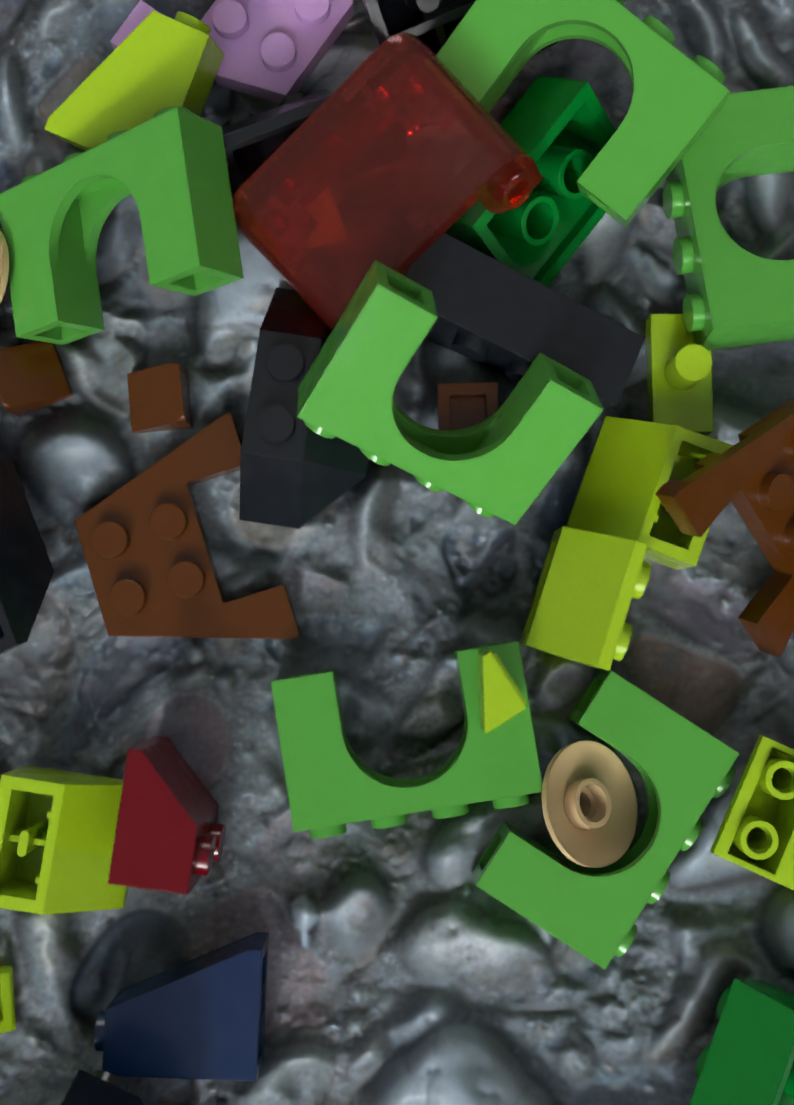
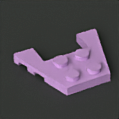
[110,0,354,104]

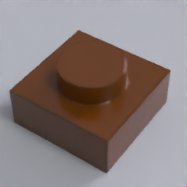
[436,382,499,430]

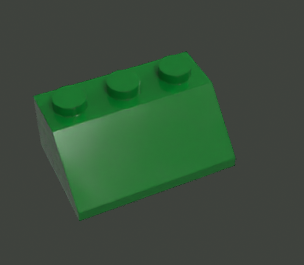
[429,76,616,287]
[687,978,794,1105]

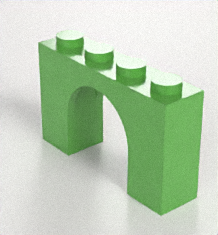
[430,0,730,229]
[663,86,794,350]
[0,106,244,345]
[297,260,604,525]
[271,640,542,839]
[472,669,740,970]

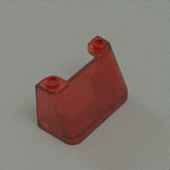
[232,32,543,331]

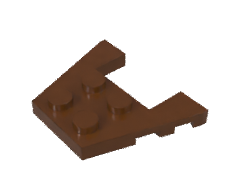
[655,399,794,657]
[75,413,302,639]

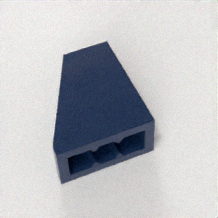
[94,932,269,1081]

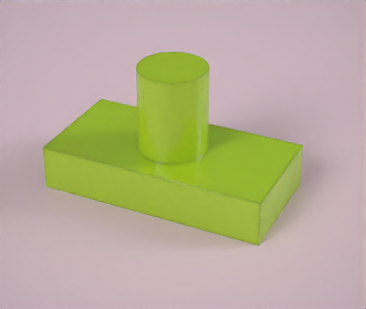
[645,314,714,436]

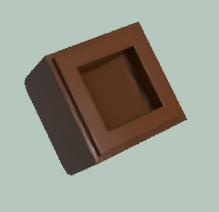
[0,341,74,417]
[127,361,193,434]

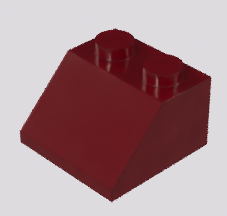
[108,736,226,895]

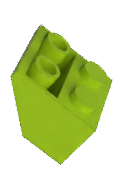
[566,416,733,570]
[519,526,651,671]
[710,735,794,890]
[0,765,129,915]

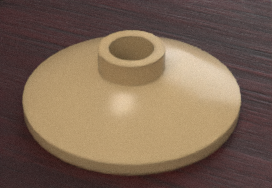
[541,740,638,868]

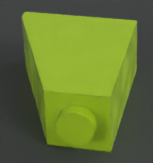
[44,10,224,151]

